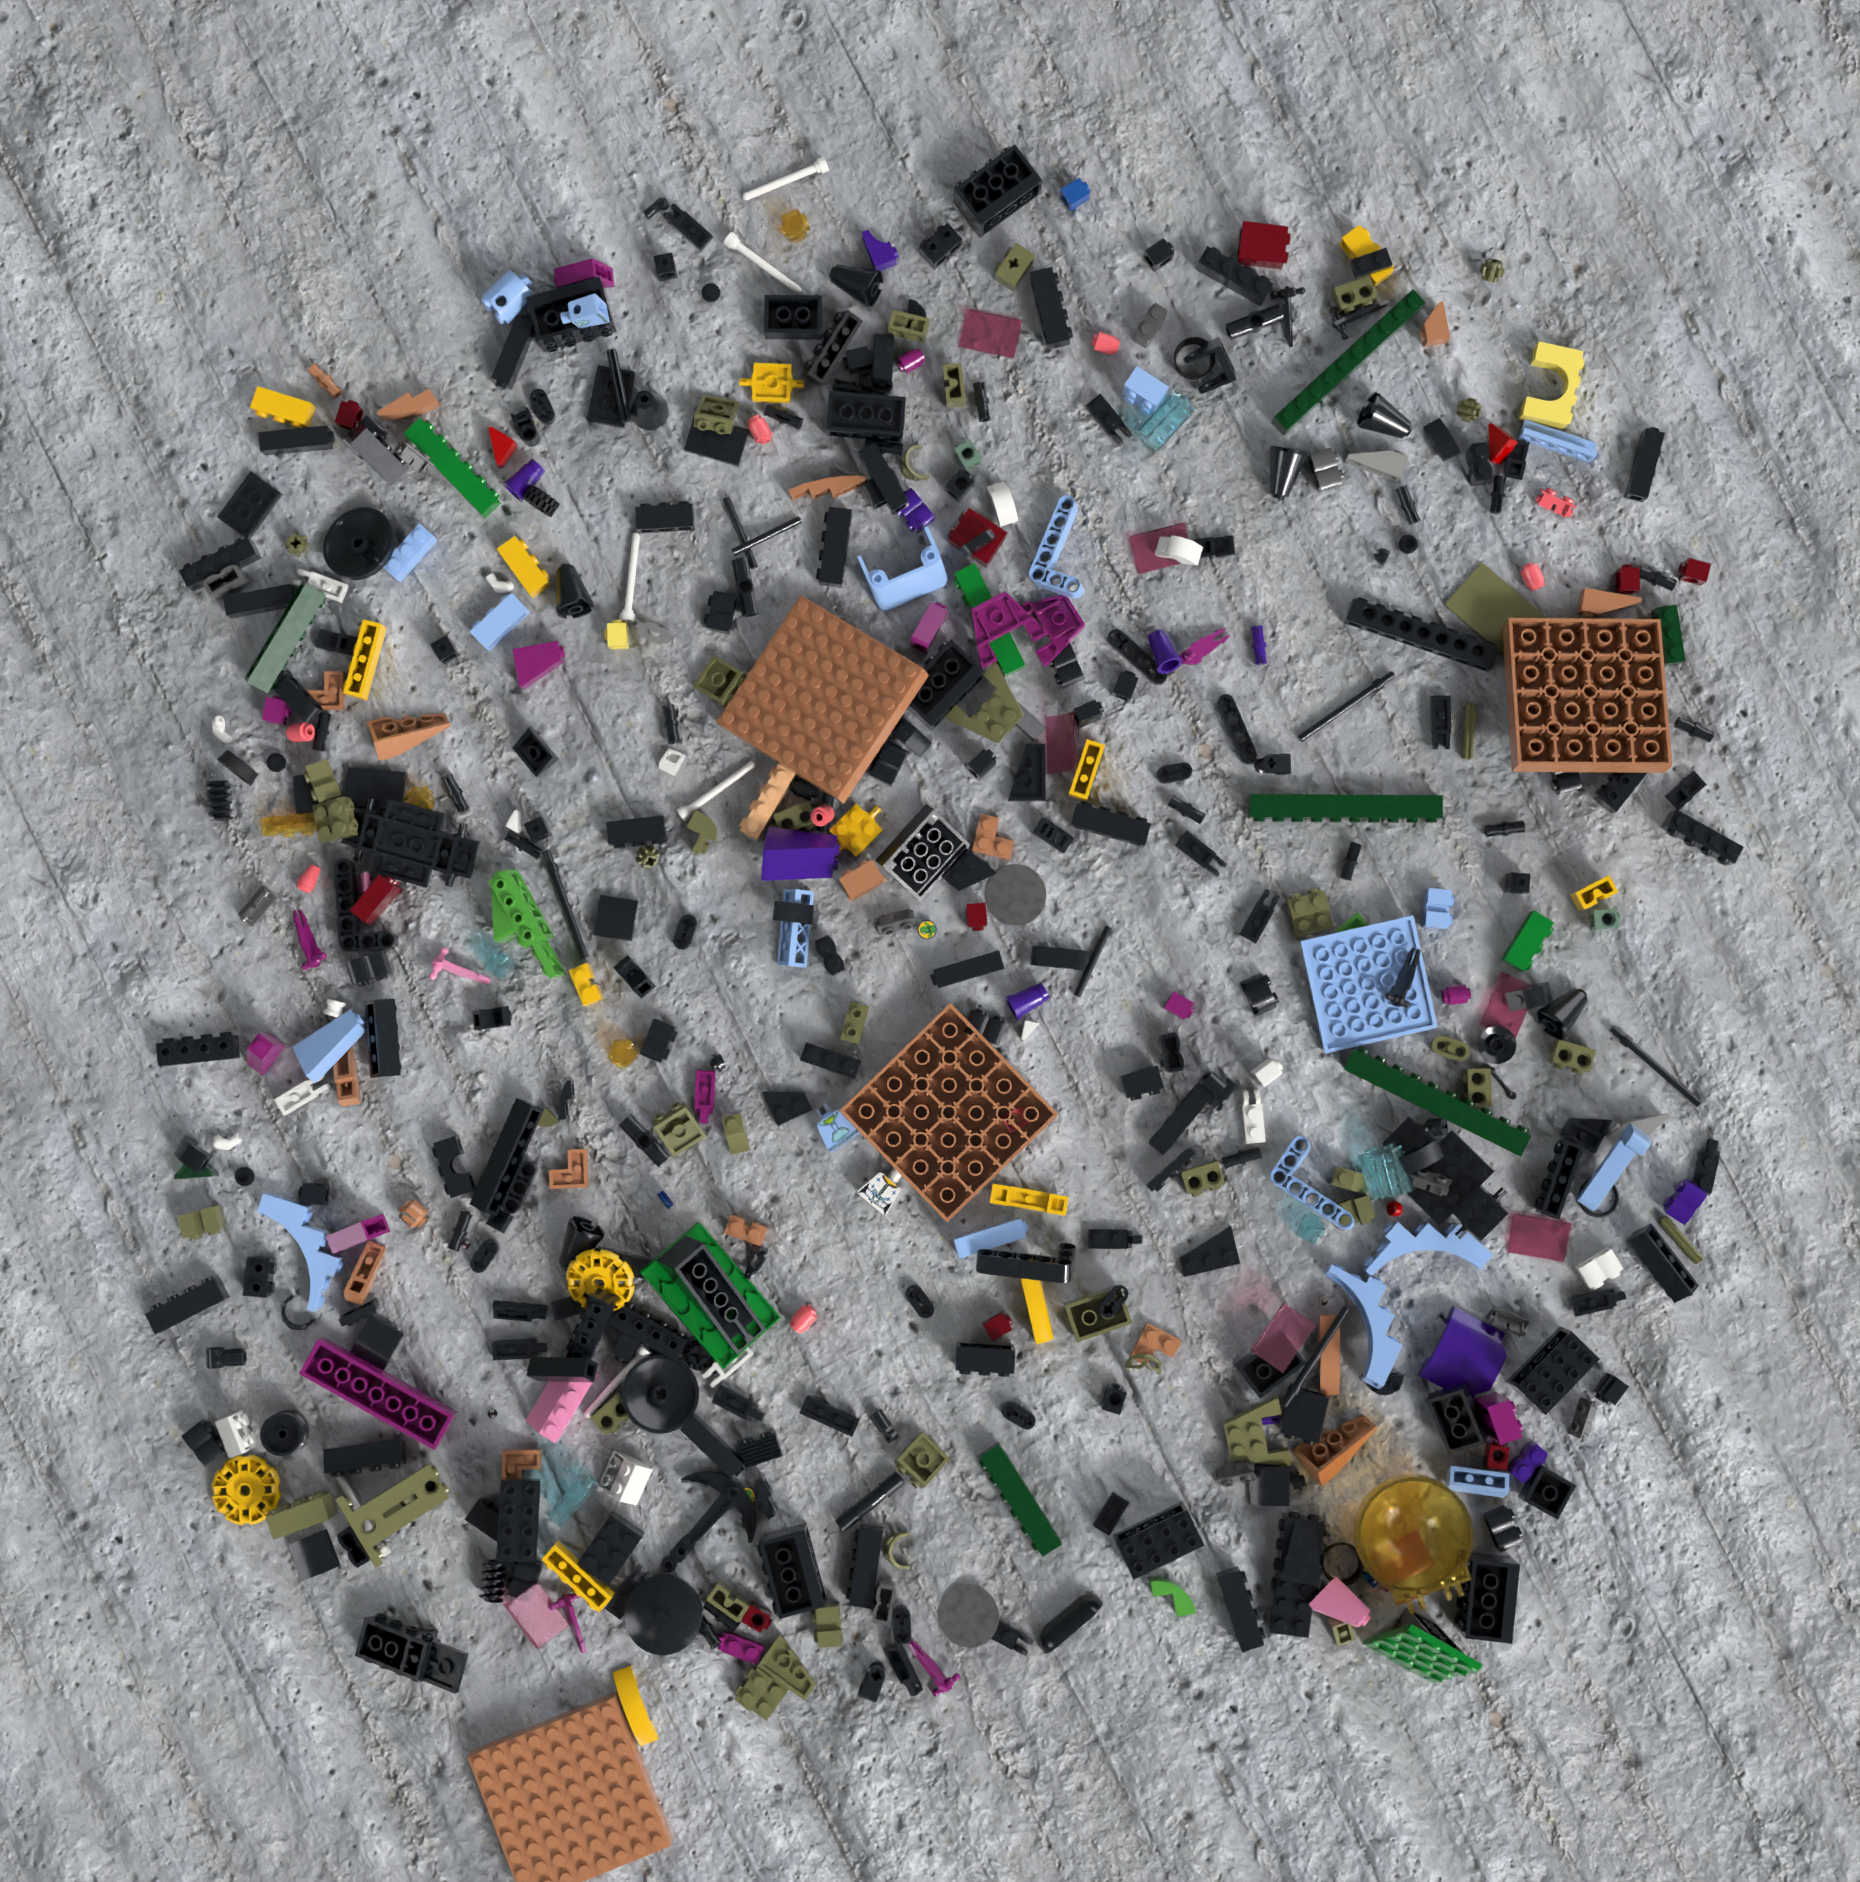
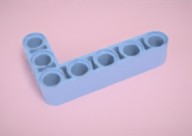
[1029,495,1084,599]
[1576,1123,1651,1211]
[1270,1136,1355,1230]

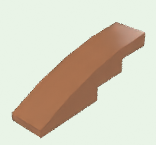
[788,476,867,501]
[1318,1314,1340,1395]

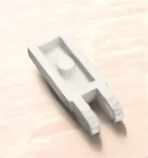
[292,569,349,603]
[274,1075,330,1116]
[1242,1088,1266,1144]
[702,1347,754,1388]

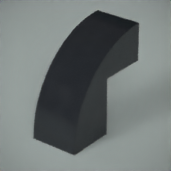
[174,1135,213,1173]

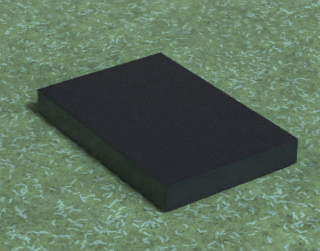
[587,365,636,429]
[684,414,749,467]
[217,471,283,539]
[345,767,406,809]

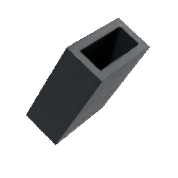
[1280,1387,1331,1445]

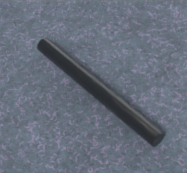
[723,497,758,569]
[731,516,802,556]
[1073,925,1112,998]

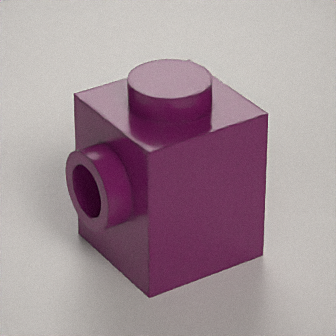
[262,695,291,725]

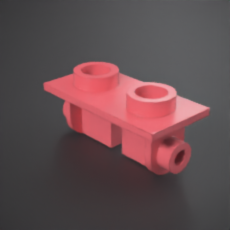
[1535,487,1577,518]

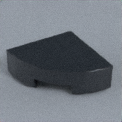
[908,299,927,318]

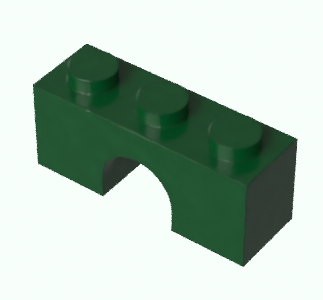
[1651,604,1686,667]

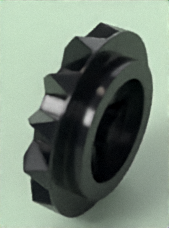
[684,1340,714,1371]

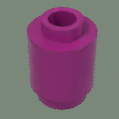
[896,348,926,374]
[1441,984,1471,1005]

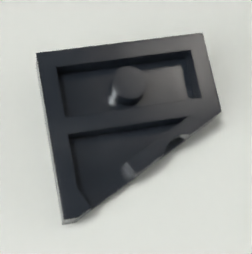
[944,849,997,891]
[762,1091,813,1126]
[1559,1118,1612,1154]

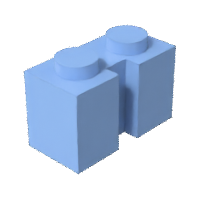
[1422,888,1454,929]

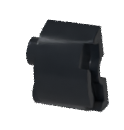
[1239,973,1279,1017]
[1361,1372,1404,1396]

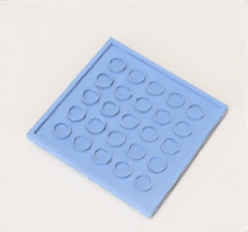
[1300,915,1438,1054]

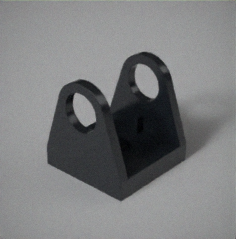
[1183,337,1237,394]

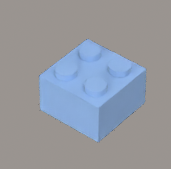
[1121,366,1169,416]

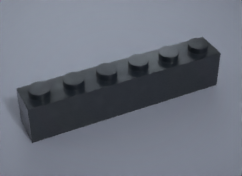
[469,1098,544,1216]

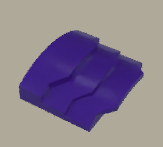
[1418,1306,1507,1398]

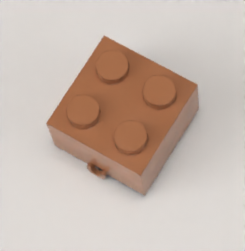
[839,859,887,903]

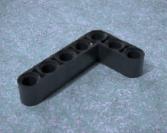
[334,858,399,952]
[1148,1071,1227,1155]
[976,1243,1076,1283]

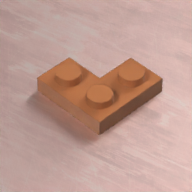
[307,671,345,710]
[972,814,1014,860]
[549,1149,589,1189]
[1129,1322,1182,1364]
[502,1449,542,1478]

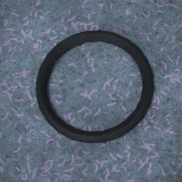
[1578,1179,1619,1218]

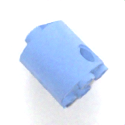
[481,270,533,326]

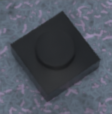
[486,1209,513,1234]

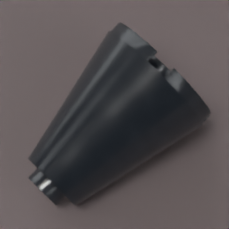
[829,264,884,308]
[631,390,669,431]
[1357,392,1412,439]
[1269,446,1308,500]
[556,563,594,619]
[1535,988,1588,1040]
[559,1216,605,1271]

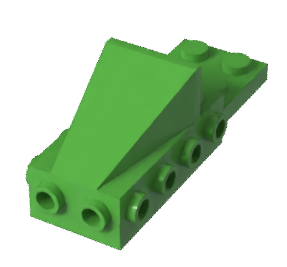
[488,869,566,979]

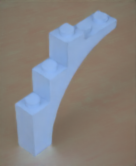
[257,1192,345,1312]
[1362,1221,1493,1276]
[1324,1264,1403,1389]

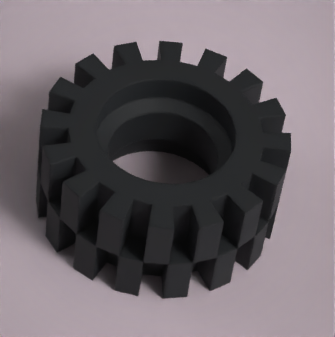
[523,485,560,517]

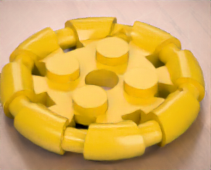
[566,1249,635,1312]
[211,1455,281,1525]

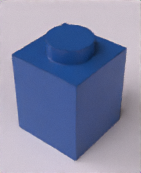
[1060,178,1090,212]

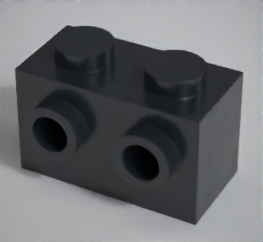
[919,222,963,270]
[1119,1066,1164,1101]
[243,1255,277,1298]

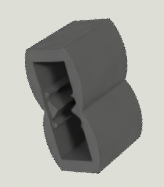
[1134,303,1167,348]
[1307,447,1344,493]
[202,565,249,599]
[872,1579,896,1625]

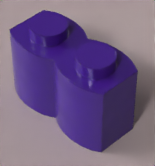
[896,488,935,534]
[1663,1178,1708,1225]
[1507,1441,1548,1483]

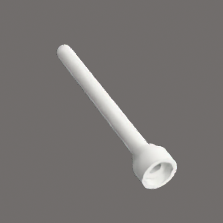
[742,156,829,201]
[723,232,802,294]
[619,532,640,623]
[676,761,755,822]
[584,1343,653,1418]
[337,1476,391,1557]

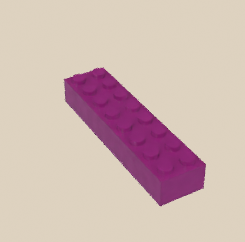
[299,1337,458,1450]

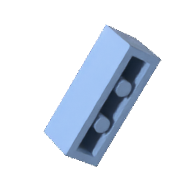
[383,524,438,583]
[470,593,530,651]
[1445,1466,1509,1498]

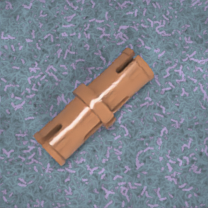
[307,363,343,399]

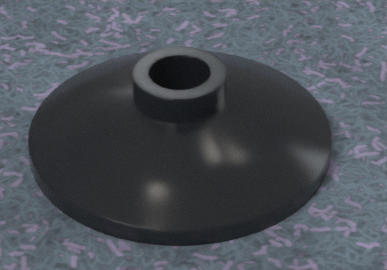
[1478,1026,1516,1064]

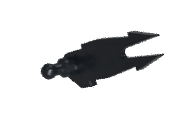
[1270,286,1306,347]
[1329,300,1390,340]
[1385,947,1420,1008]

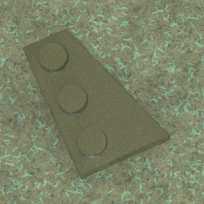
[757,1633,816,1701]

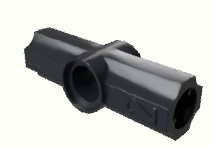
[1225,304,1285,340]
[732,557,758,617]
[619,1114,670,1167]

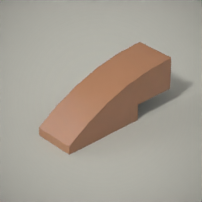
[377,388,440,420]
[333,1046,361,1107]

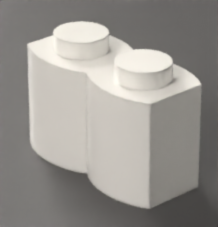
[1249,1058,1283,1088]
[1575,1247,1623,1289]

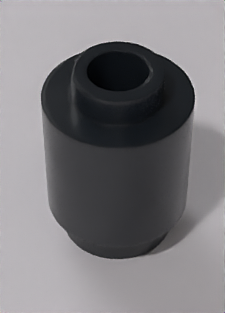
[790,777,819,801]

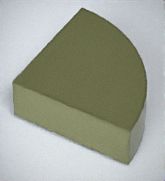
[538,1108,560,1127]

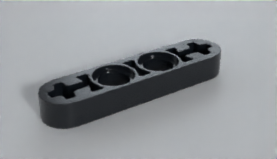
[1107,629,1167,685]
[1217,694,1257,765]

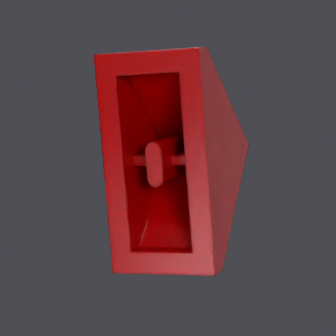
[1488,423,1518,465]
[488,427,518,469]

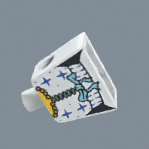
[857,1168,902,1216]

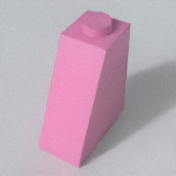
[1309,1577,1372,1627]

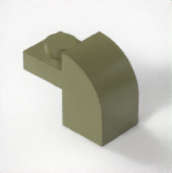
[687,810,718,856]

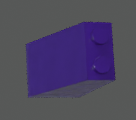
[761,827,840,881]

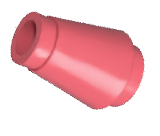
[296,864,321,894]

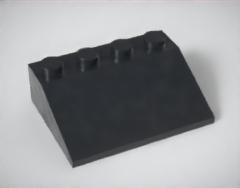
[875,804,972,902]

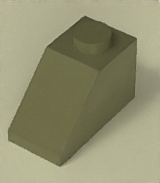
[1329,1166,1371,1194]
[1326,1615,1356,1647]

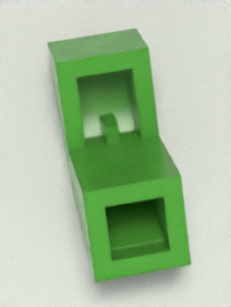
[1149,1577,1196,1617]

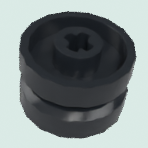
[260,1409,310,1456]

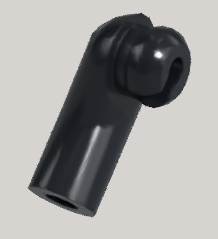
[643,197,670,219]

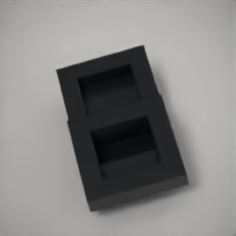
[1423,418,1460,462]
[1503,440,1530,480]
[1194,535,1236,559]
[316,629,358,656]
[1665,770,1707,810]
[773,901,814,925]
[558,1080,575,1120]
[1398,1139,1444,1175]
[759,1475,776,1520]

